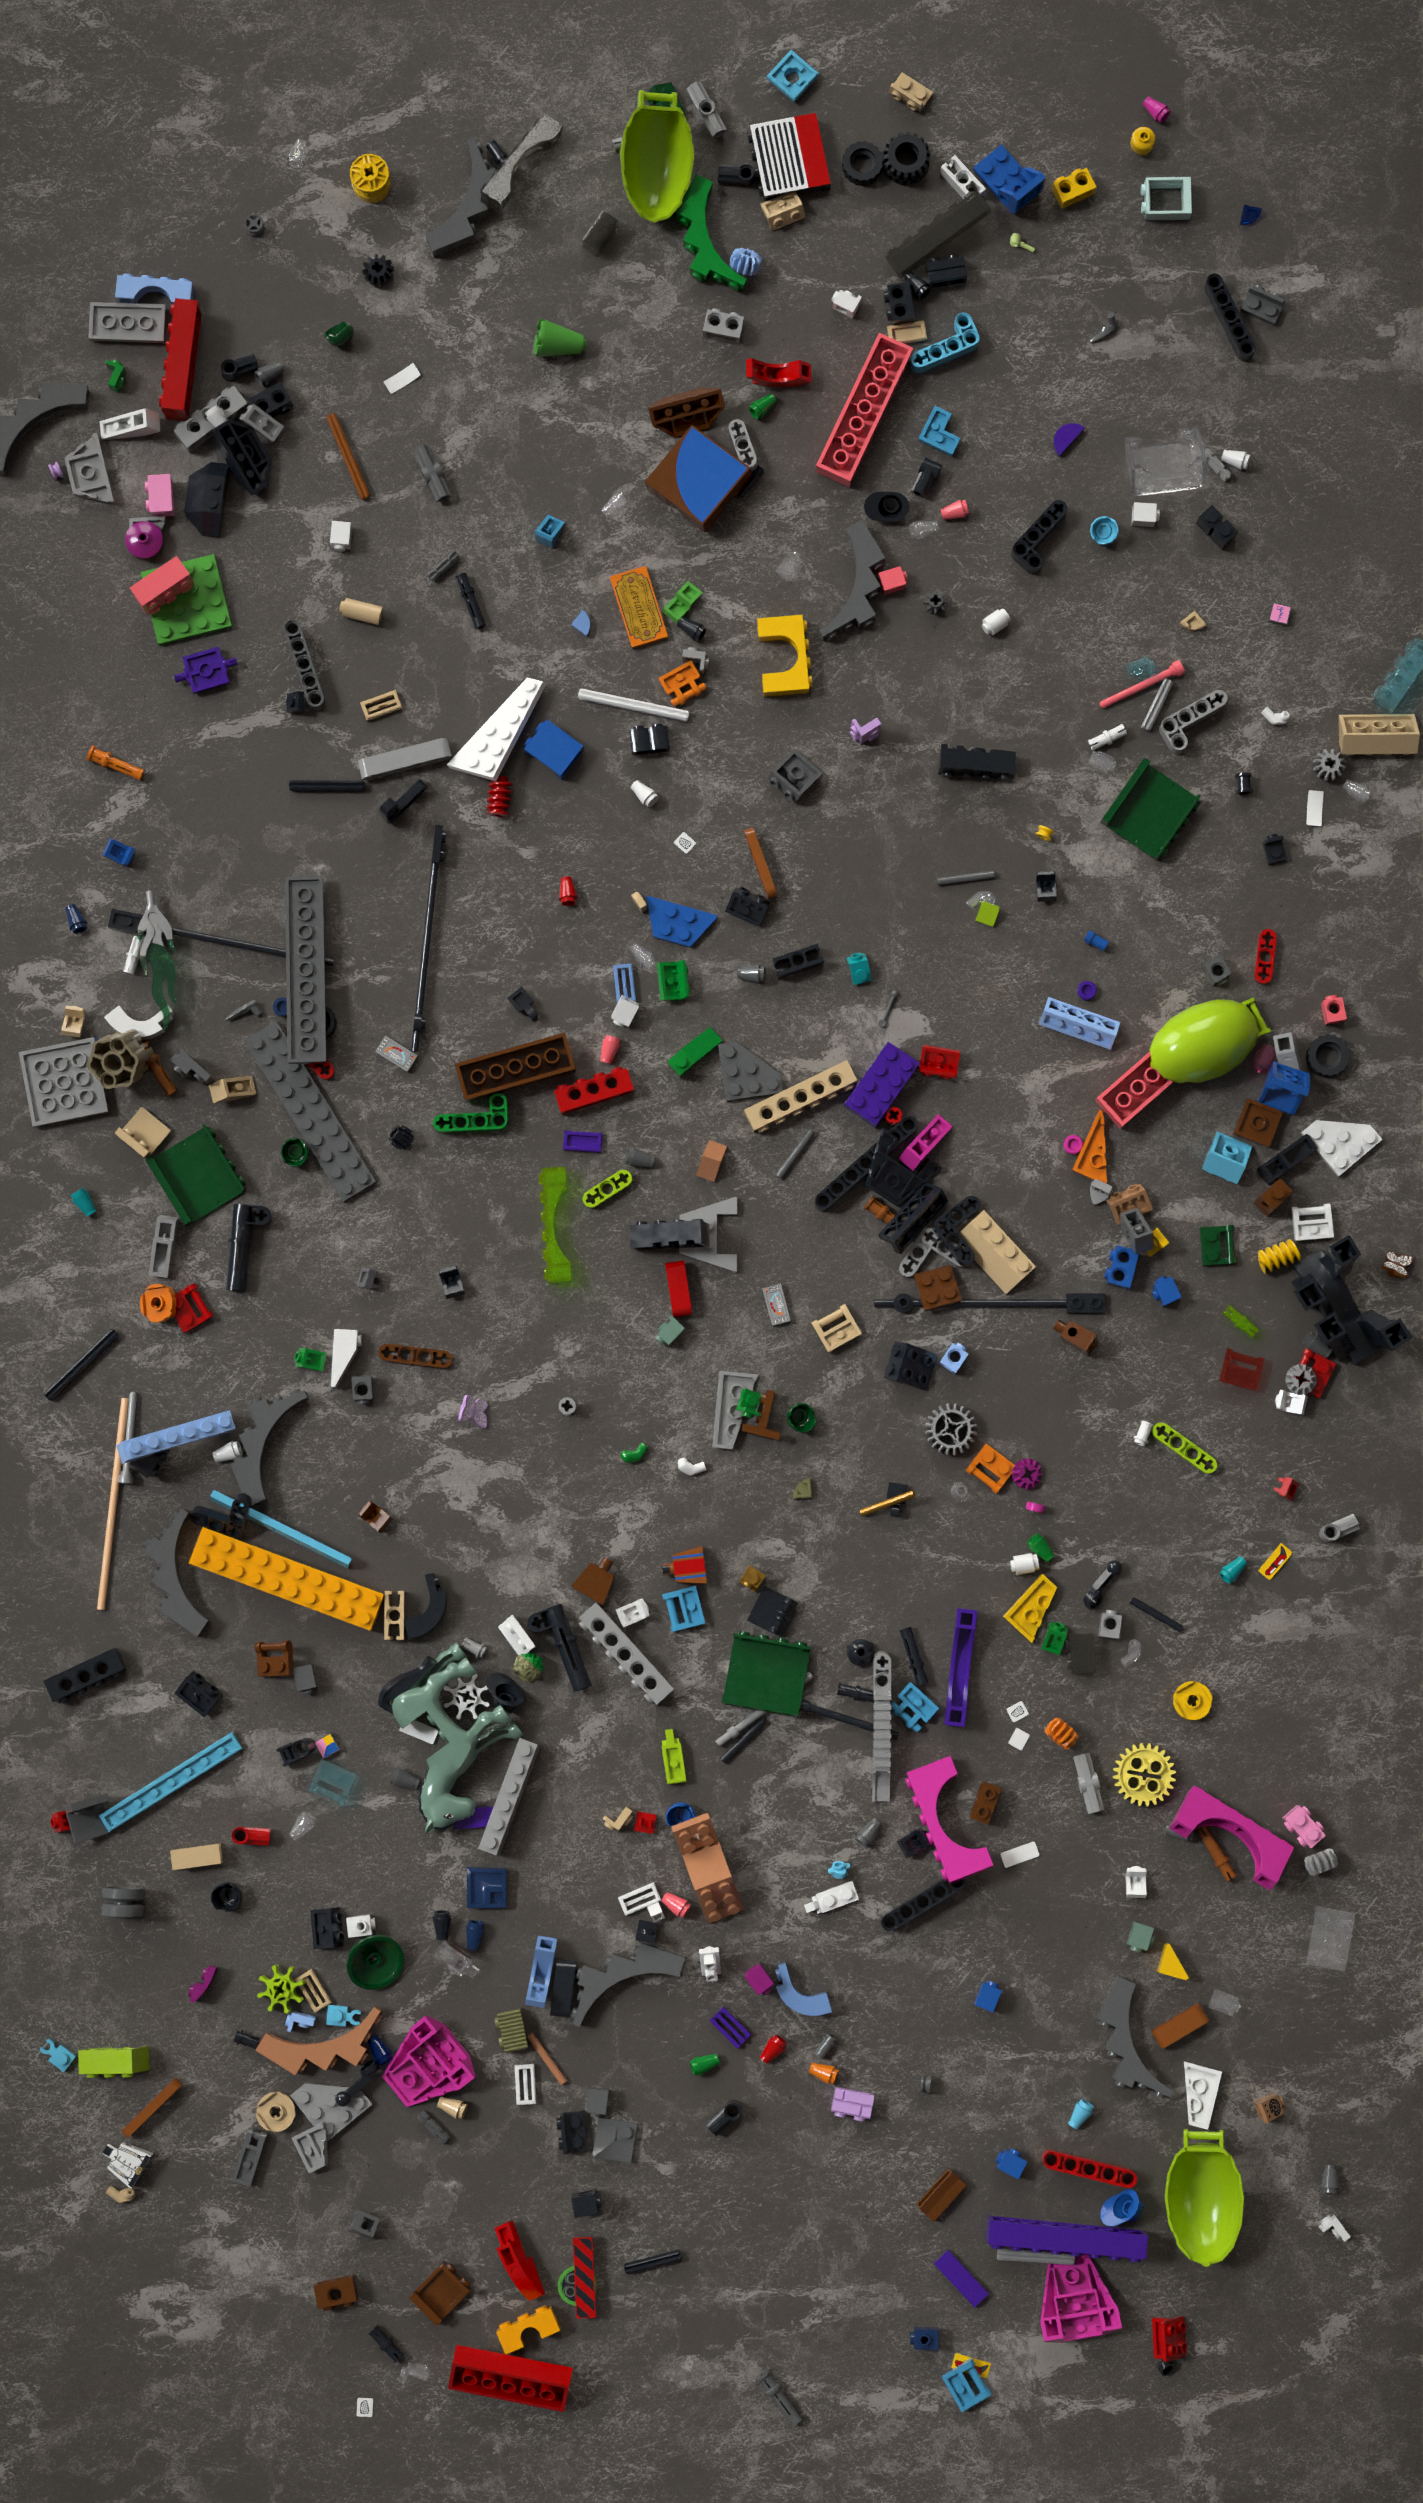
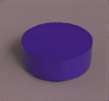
[1077,981,1097,1001]

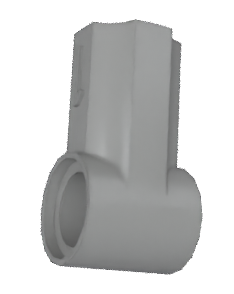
[1319,1514,1360,1542]

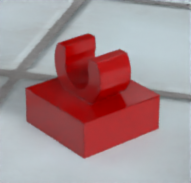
[1274,1477,1299,1501]
[634,1811,657,1834]

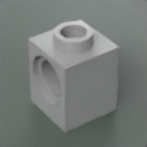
[1098,1610,1122,1639]

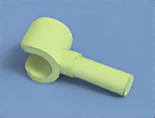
[1010,233,1035,252]

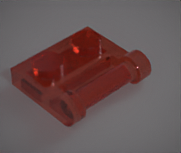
[1218,1348,1264,1391]

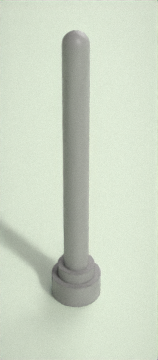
[118,1391,137,1484]

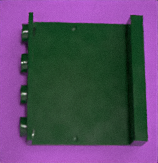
[1100,757,1201,861]
[145,1124,246,1226]
[721,1631,811,1718]

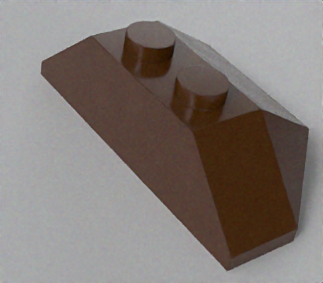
[648,388,725,437]

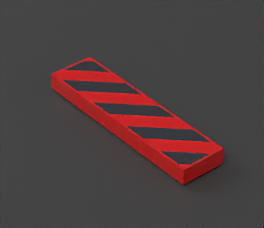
[573,2236,596,2319]

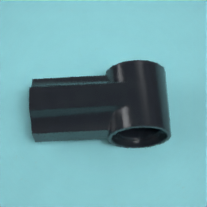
[718,164,755,187]
[221,353,259,381]
[911,457,942,498]
[705,2100,742,2137]

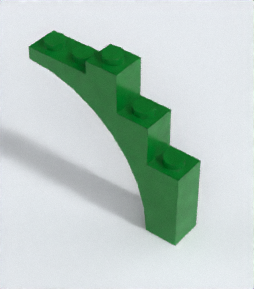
[676,174,747,292]

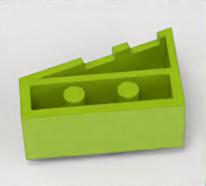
[78,2046,150,2078]

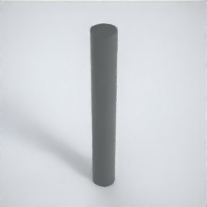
[937,871,995,886]
[776,1129,815,1179]

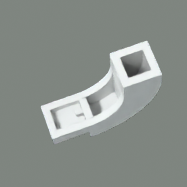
[105,1005,175,1040]

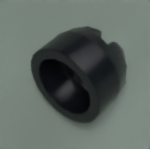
[1157,2359,1175,2376]

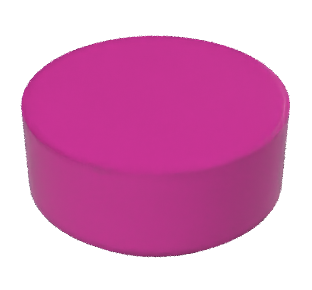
[1063,1135,1083,1155]
[1026,1501,1046,1513]

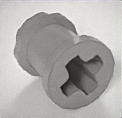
[559,1397,576,1416]

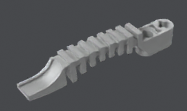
[872,1651,891,1802]

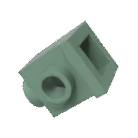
[655,1315,685,1346]

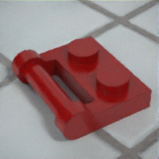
[174,1283,214,1334]
[1293,1348,1336,1398]

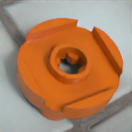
[140,1284,176,1323]

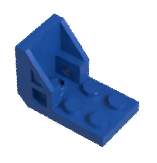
[973,144,1046,214]
[1258,1061,1310,1115]

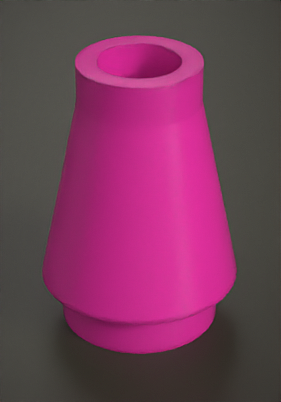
[1143,96,1170,123]

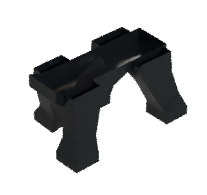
[1291,1235,1412,1365]

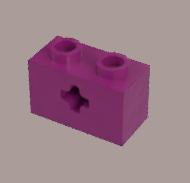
[744,1962,774,1996]

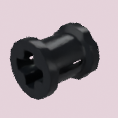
[1234,772,1253,795]

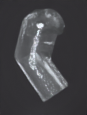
[966,891,996,909]
[1120,1639,1141,1667]

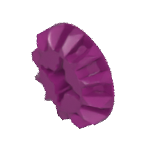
[1012,1458,1043,1489]

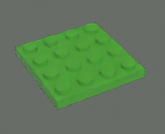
[141,554,232,645]

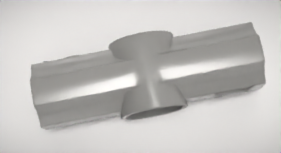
[686,81,727,139]
[1073,1753,1104,1814]

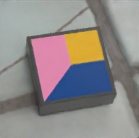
[315,1733,340,1759]

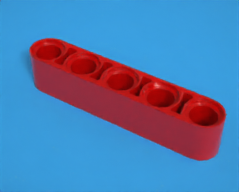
[1042,2149,1137,2188]

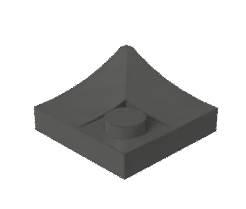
[592,2117,637,2163]

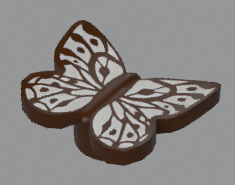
[1382,1251,1414,1279]

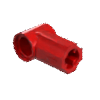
[231,1826,270,1846]

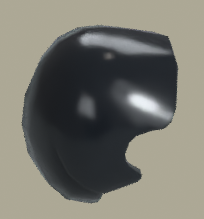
[211,1882,242,1912]

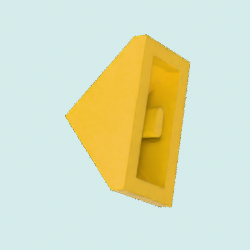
[1157,1943,1189,1980]

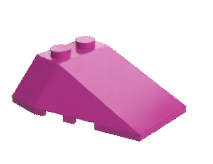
[382,2015,476,2107]
[1040,2254,1122,2343]

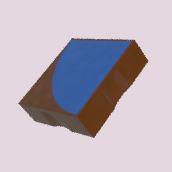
[645,425,752,533]

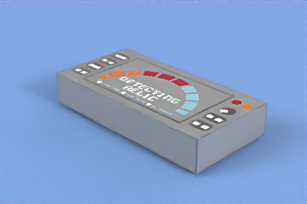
[375,1036,418,1072]
[762,1284,791,1326]

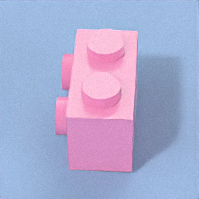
[145,474,175,517]

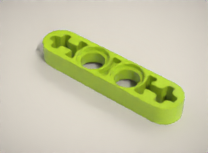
[1152,1422,1217,1474]

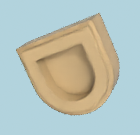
[631,892,647,913]

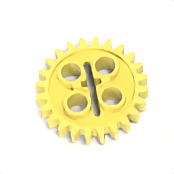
[1112,1743,1176,1806]

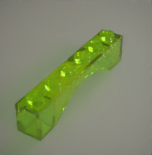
[539,1166,572,1284]

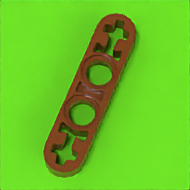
[743,827,777,899]
[121,2077,183,2139]

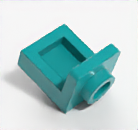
[847,953,872,985]

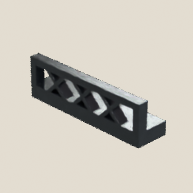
[878,1182,948,1254]

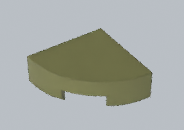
[793,1478,812,1499]

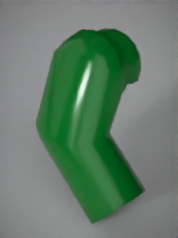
[620,1442,649,1463]

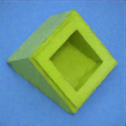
[975,901,1000,927]

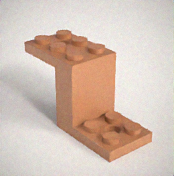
[671,1813,744,1923]

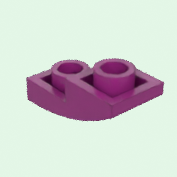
[188,1965,218,2003]

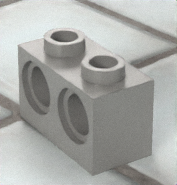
[703,308,744,344]

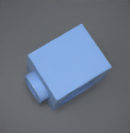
[939,1343,968,1374]

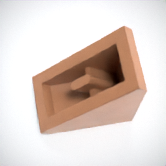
[696,1140,727,1182]

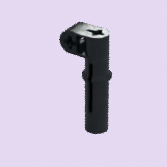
[226,1204,271,1292]
[528,1604,592,1692]

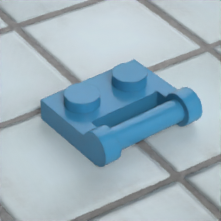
[662,1586,705,1632]
[942,2358,992,2412]

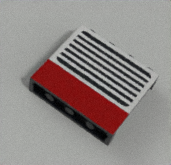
[747,113,831,202]

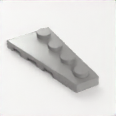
[712,1371,758,1450]

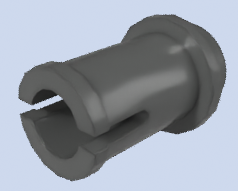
[813,2033,837,2060]

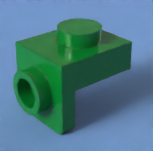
[105,360,126,392]

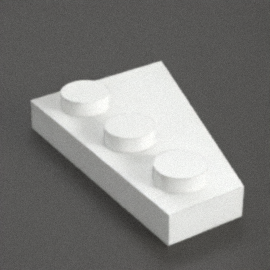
[1184,2061,1222,2130]

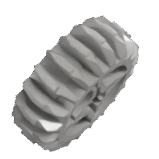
[925,1403,977,1455]

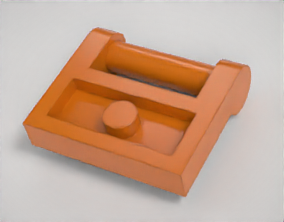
[965,1443,1014,1494]

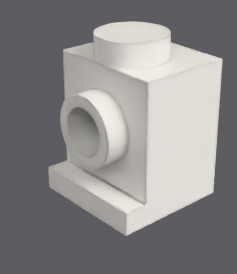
[831,290,862,319]

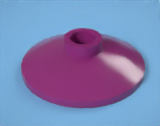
[125,521,163,559]

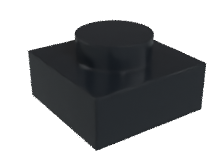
[286,691,304,714]

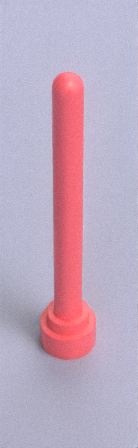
[1100,660,1185,708]

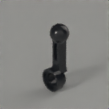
[1083,1560,1122,1610]
[335,2059,379,2107]

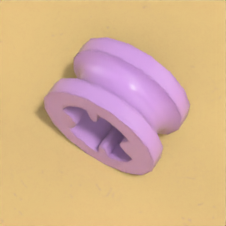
[48,461,64,481]

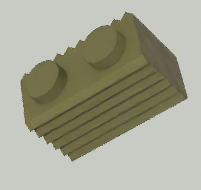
[494,2008,529,2053]

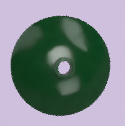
[346,1935,404,1990]

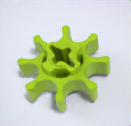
[257,1964,306,2013]

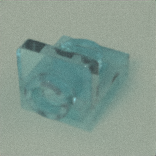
[1125,656,1156,678]

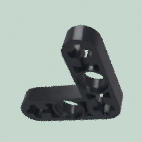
[379,779,428,824]
[933,1196,981,1266]
[190,1493,252,1539]

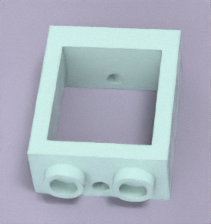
[1141,177,1192,220]

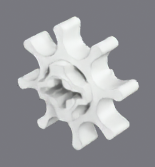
[444,1674,490,1719]

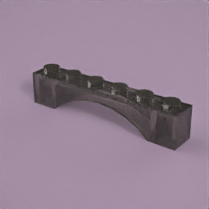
[480,114,563,214]

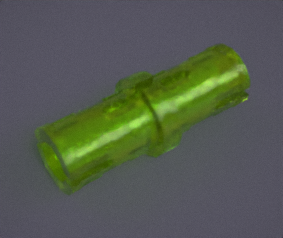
[1222,1305,1259,1338]

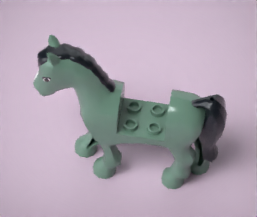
[378,1642,524,1833]

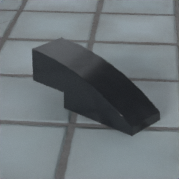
[1257,1134,1318,1185]

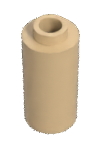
[339,598,383,625]

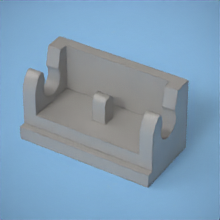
[239,404,284,442]

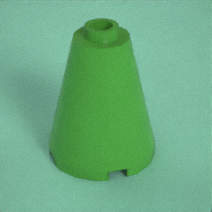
[534,318,586,357]

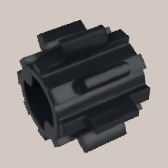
[389,1125,414,1150]

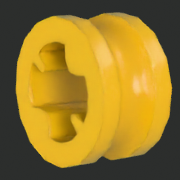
[1035,825,1054,841]

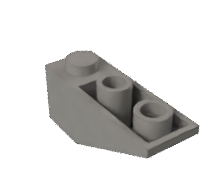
[1273,1032,1302,1071]

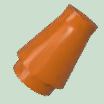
[809,2062,839,2085]

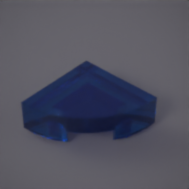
[1240,205,1262,225]

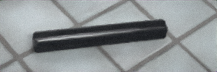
[289,780,364,791]

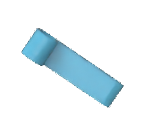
[910,313,979,373]

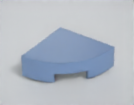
[571,610,590,637]

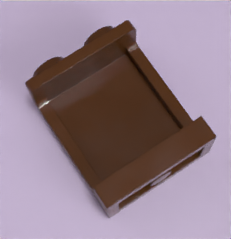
[409,2261,471,2326]

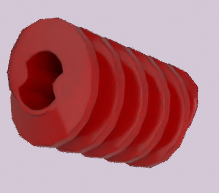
[486,776,513,817]

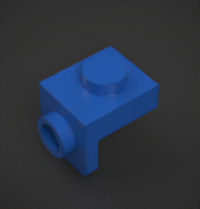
[102,838,135,866]

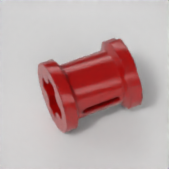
[885,1107,902,1126]

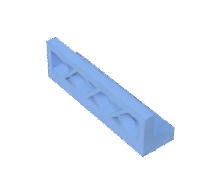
[1039,997,1120,1050]

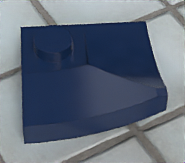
[467,1867,506,1908]

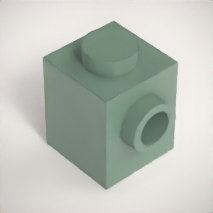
[1127,1921,1155,1953]

